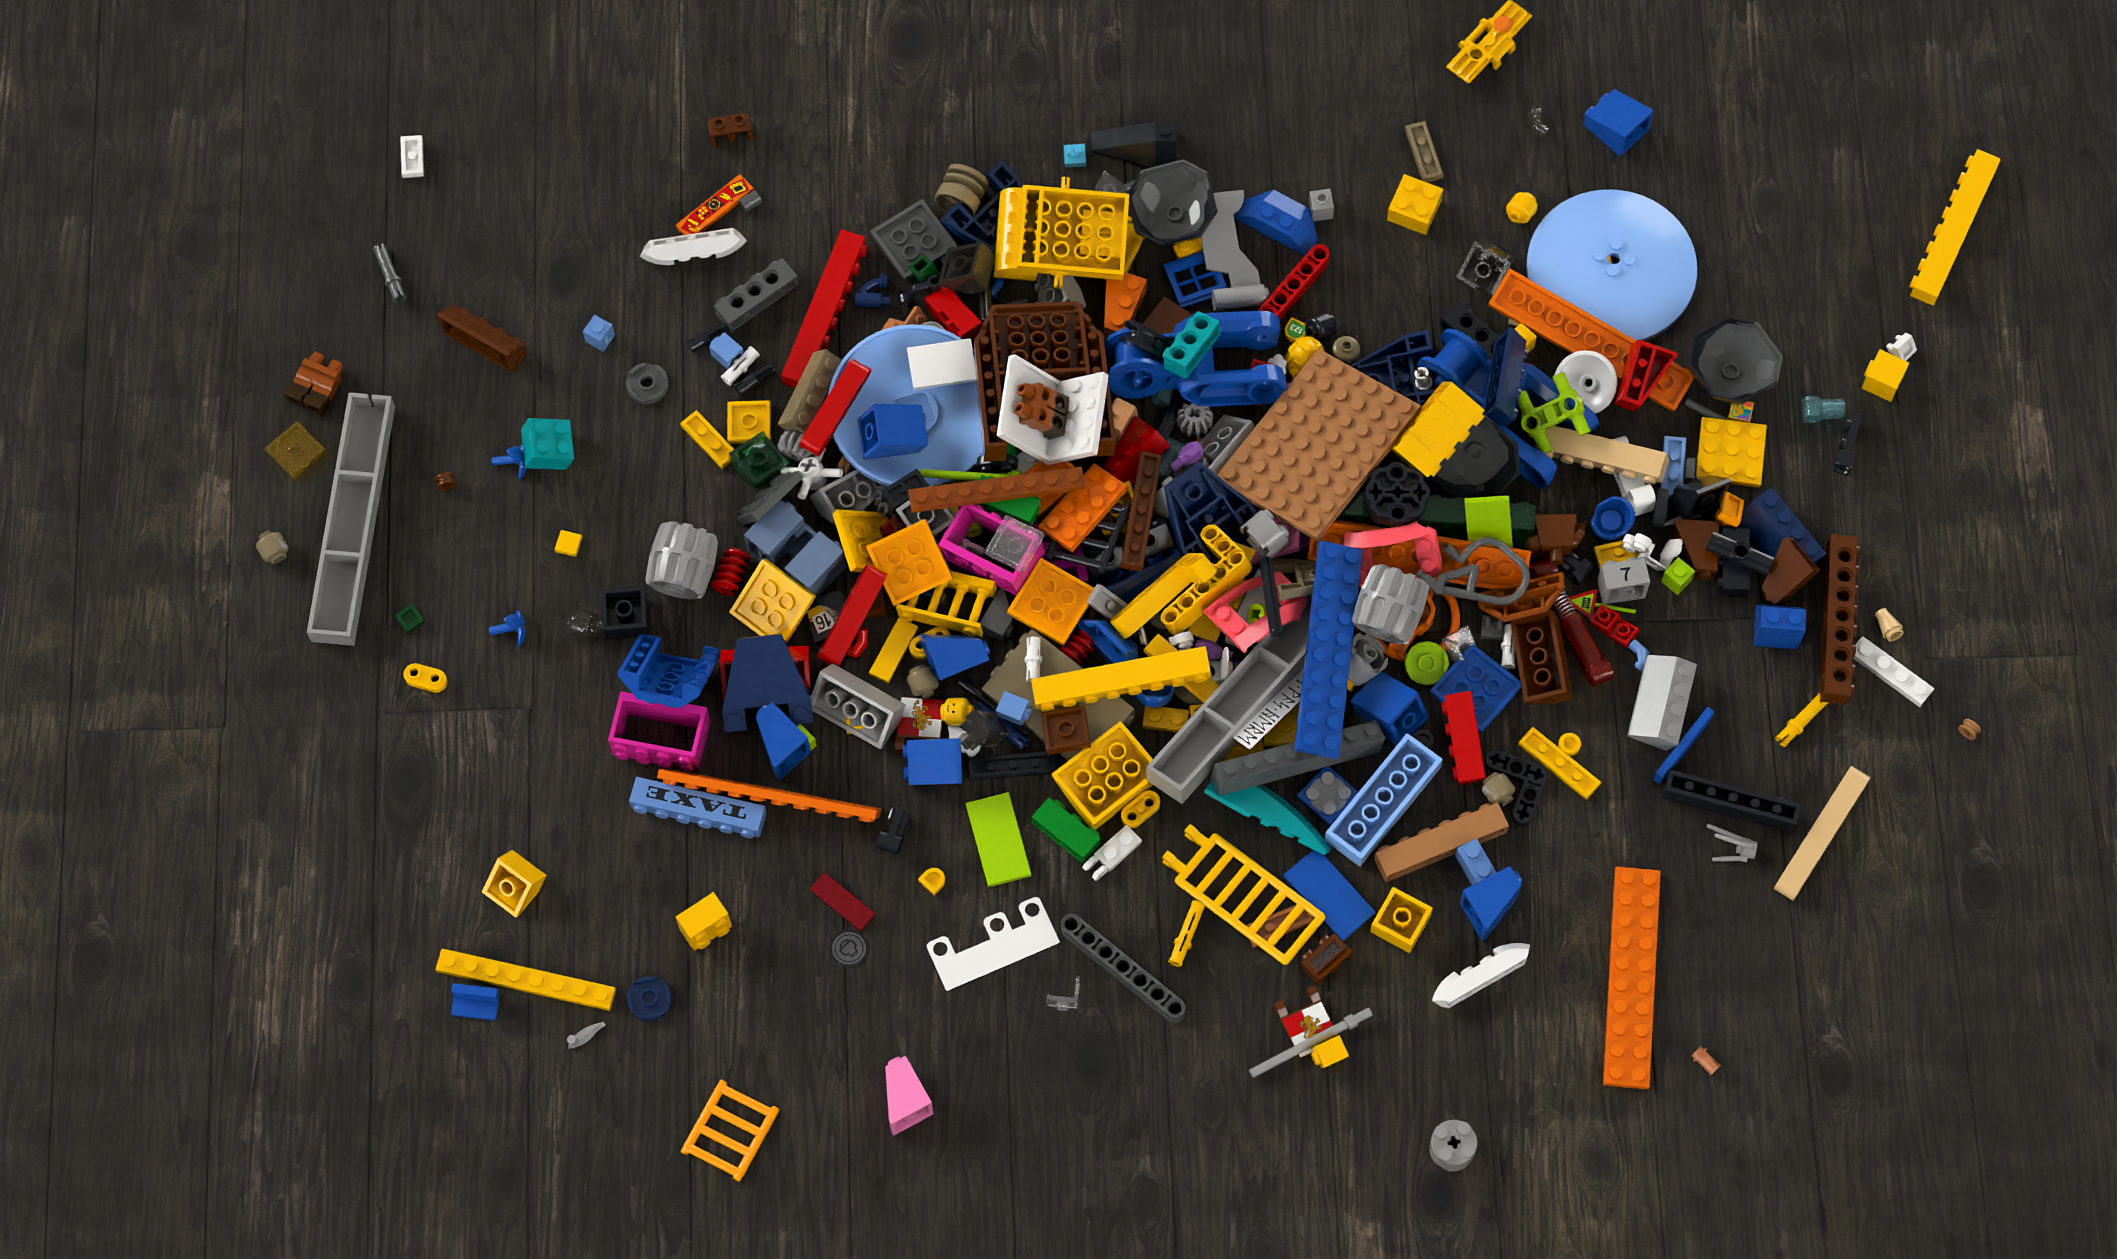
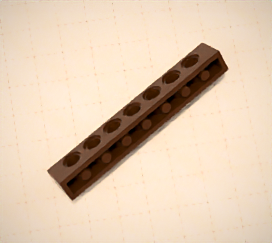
[1820,534,1860,705]

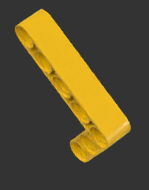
[1161,524,1252,635]
[1110,553,1217,639]

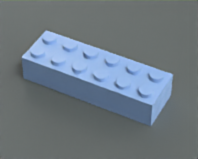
[1325,733,1443,867]

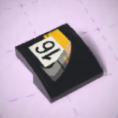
[805,590,848,645]

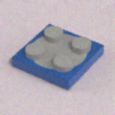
[1297,766,1358,827]

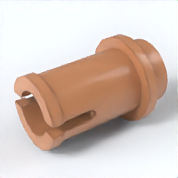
[1692,1046,1721,1075]

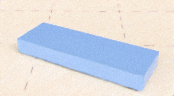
[1661,436,1686,499]

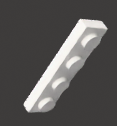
[1852,636,1934,707]

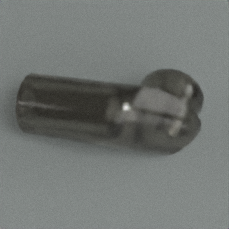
[1528,106,1550,137]

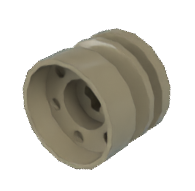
[934,164,989,217]

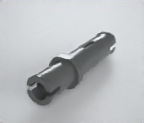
[373,244,407,303]

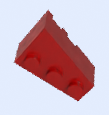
[924,285,982,347]

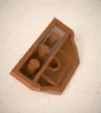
[1478,572,1565,622]

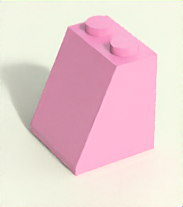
[885,1056,933,1136]

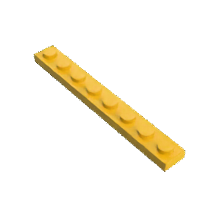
[435,949,616,1011]

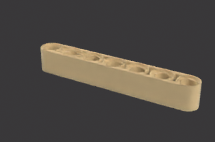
[1774,766,1871,901]

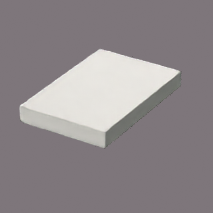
[907,338,976,390]

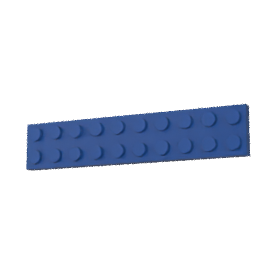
[1294,540,1363,760]

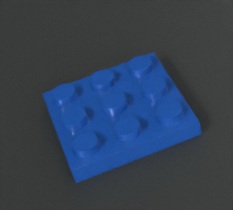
[1430,644,1522,734]

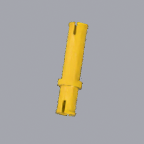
[1775,693,1828,747]
[1168,901,1205,967]

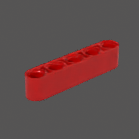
[1258,244,1329,321]
[799,359,872,457]
[817,564,887,666]

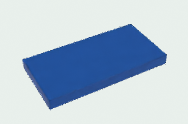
[1283,850,1376,941]

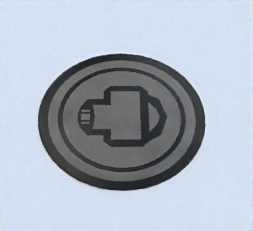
[830,930,868,967]

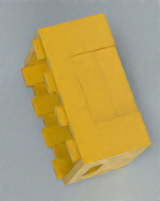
[1390,382,1485,477]

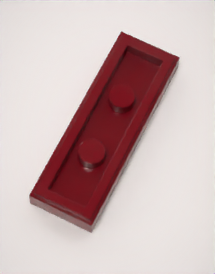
[810,872,876,932]

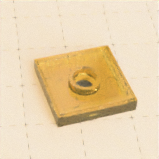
[264,421,326,479]

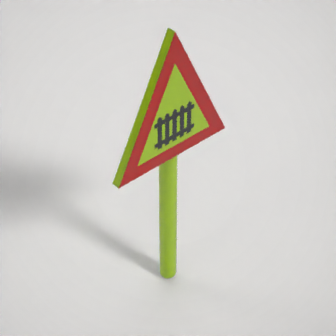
[1565,589,1636,619]

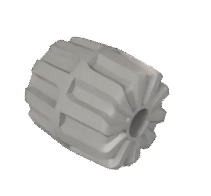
[645,522,718,599]
[1352,564,1429,644]

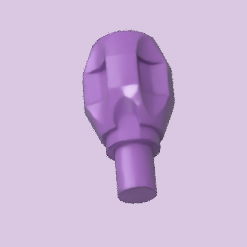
[1169,441,1204,472]
[1194,639,1233,661]

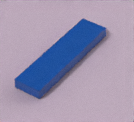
[1653,707,1714,784]

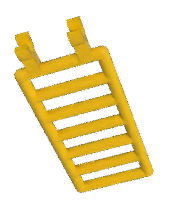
[1162,824,1326,965]

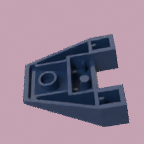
[939,160,1023,255]
[1349,330,1437,407]
[1164,462,1257,560]
[722,634,814,732]

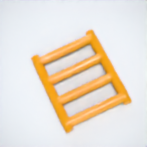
[681,1080,779,1182]

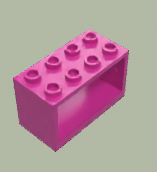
[938,504,1046,596]
[608,691,711,772]

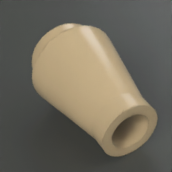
[1875,608,1904,642]

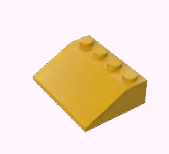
[1051,721,1153,830]

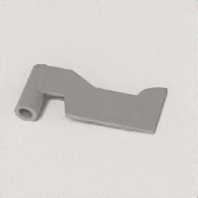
[1201,190,1269,311]

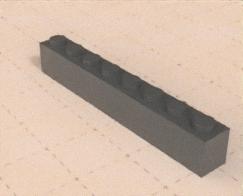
[1210,720,1385,796]

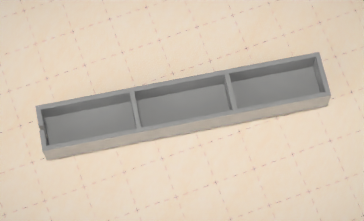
[307,393,395,646]
[1146,594,1312,804]

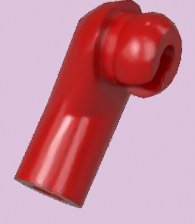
[846,627,868,658]

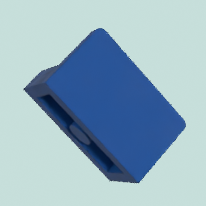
[451,983,500,1021]

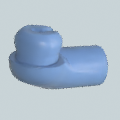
[1628,639,1650,671]

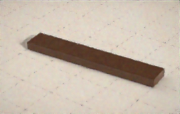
[1120,451,1162,572]

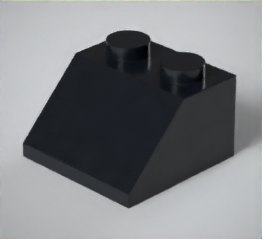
[1669,475,1732,519]

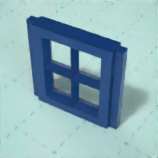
[1163,251,1227,309]

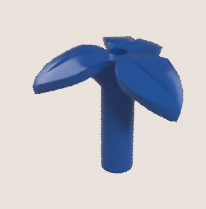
[492,444,527,480]
[489,610,526,647]

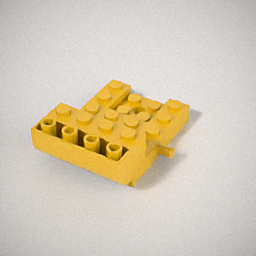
[994,177,1129,289]

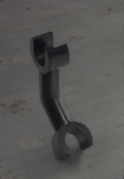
[898,275,941,307]

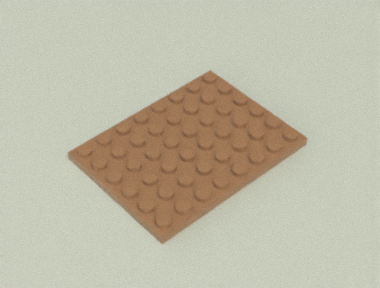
[1217,348,1422,541]

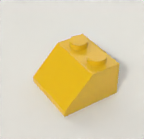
[482,850,547,917]

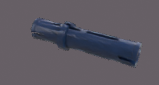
[973,700,1030,751]

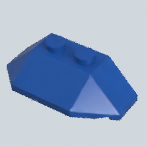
[1234,190,1318,256]
[1074,619,1138,665]

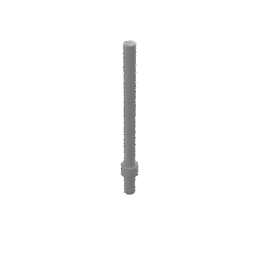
[1249,1007,1373,1078]

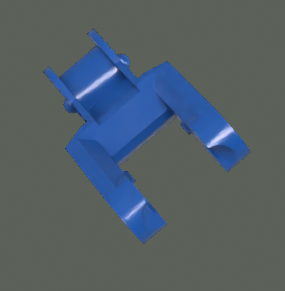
[1104,311,1288,407]
[1417,328,1599,489]

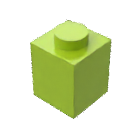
[1661,557,1695,595]

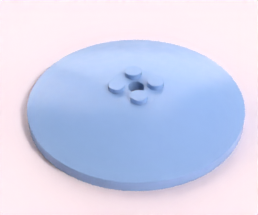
[1526,189,1697,341]
[828,325,983,486]

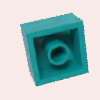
[521,418,574,470]

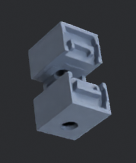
[744,499,847,598]

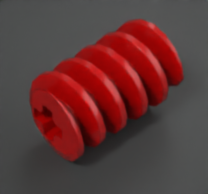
[711,548,751,597]
[1059,630,1095,666]

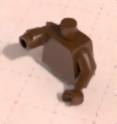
[1522,514,1587,565]

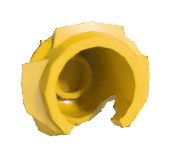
[1285,336,1324,379]

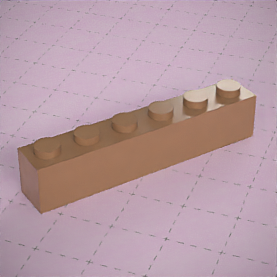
[1374,802,1509,883]

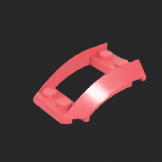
[1343,521,1444,592]
[1202,572,1307,653]

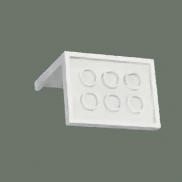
[997,354,1109,465]

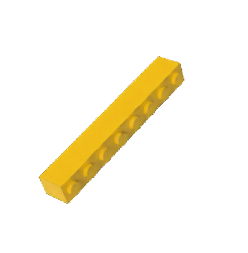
[1909,149,2001,306]
[1031,646,1211,712]

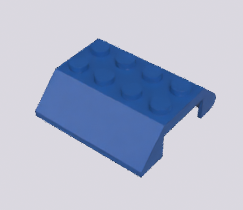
[618,633,721,708]

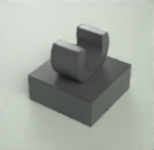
[1480,615,1504,641]

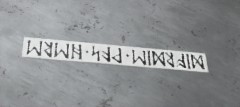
[1232,669,1304,749]

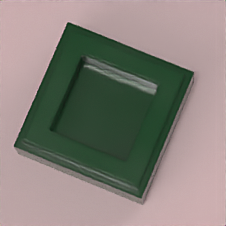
[394,604,425,634]

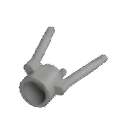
[1707,824,1757,862]

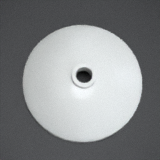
[1555,350,1618,414]

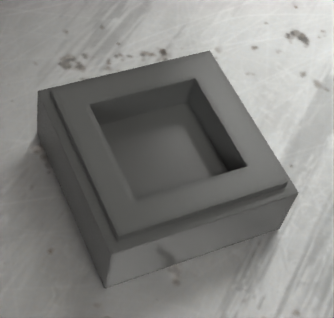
[1683,458,1695,485]

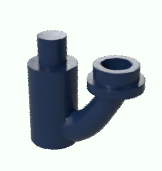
[855,273,890,308]

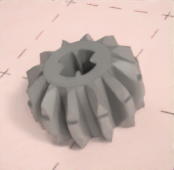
[1177,402,1213,437]
[778,429,813,462]

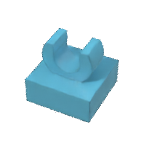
[1064,144,1086,168]

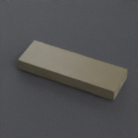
[1405,121,1443,183]

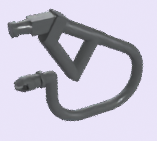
[1416,537,1530,605]

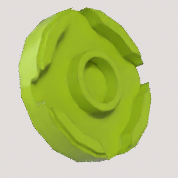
[1404,641,1449,685]

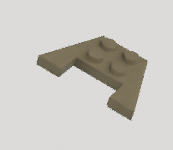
[1272,558,1316,601]

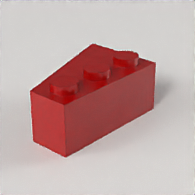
[1614,339,1679,412]
[1102,415,1170,486]

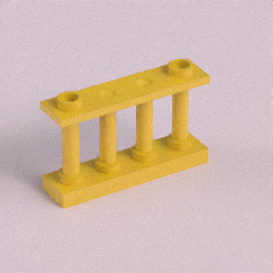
[896,571,997,637]

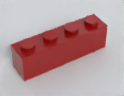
[1441,691,1486,785]

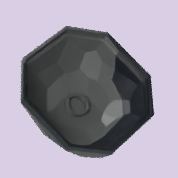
[1126,160,1218,249]
[1687,316,1783,405]
[1429,414,1520,505]

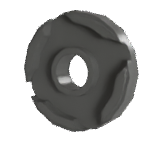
[626,363,669,404]

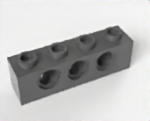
[714,258,799,333]

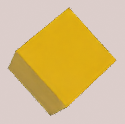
[1861,349,1909,402]

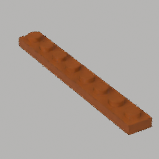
[908,467,1085,513]

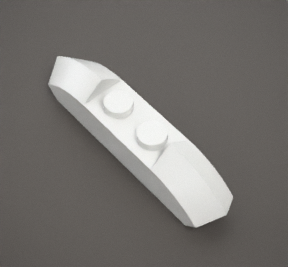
[640,228,747,265]
[1432,943,1530,1008]

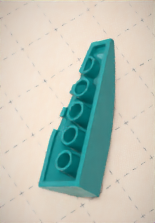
[1204,780,1332,855]

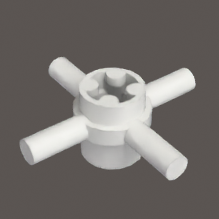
[781,448,843,499]

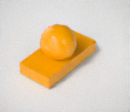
[1715,492,1744,528]

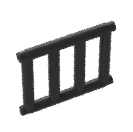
[1045,502,1131,574]

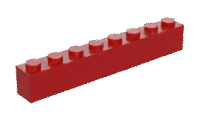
[781,229,868,388]

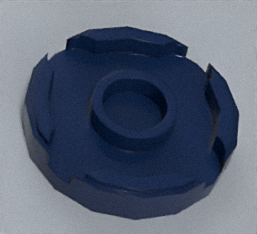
[627,976,672,1021]

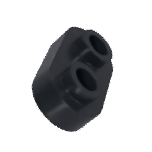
[976,454,1019,473]

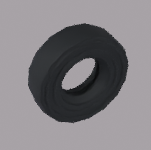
[1652,488,1669,528]

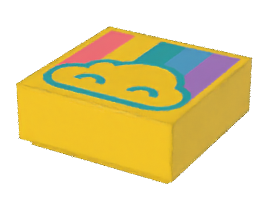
[1728,401,1754,423]

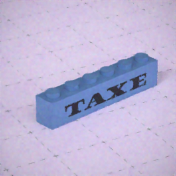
[629,777,766,838]

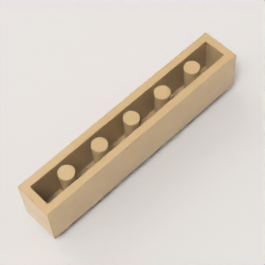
[1535,426,1670,484]

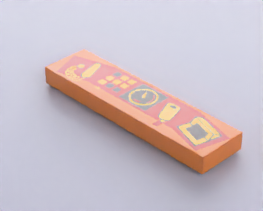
[676,174,754,235]

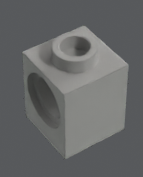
[1308,189,1334,221]

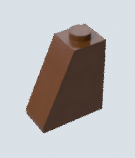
[1672,519,1719,580]
[1761,537,1820,605]

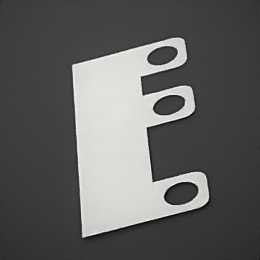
[927,897,1060,991]

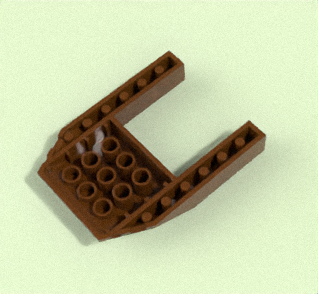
[974,301,1116,462]

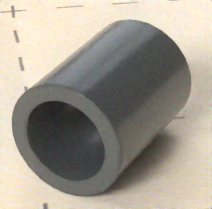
[738,190,762,212]

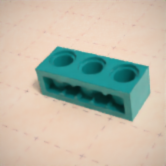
[1162,311,1221,379]

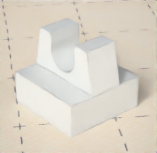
[1887,333,1917,361]

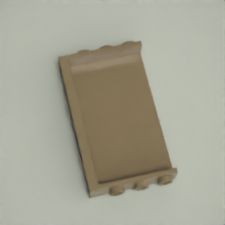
[982,629,1135,761]

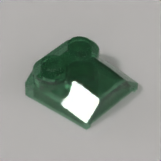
[729,431,789,488]

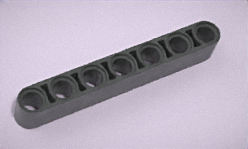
[1061,914,1185,1023]

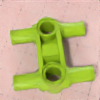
[1517,372,1591,453]

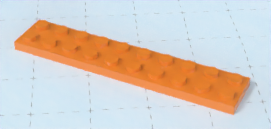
[1488,268,1694,413]
[1307,520,1531,589]
[657,768,882,822]
[1603,867,1661,1090]

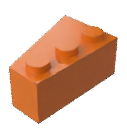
[1104,272,1147,338]

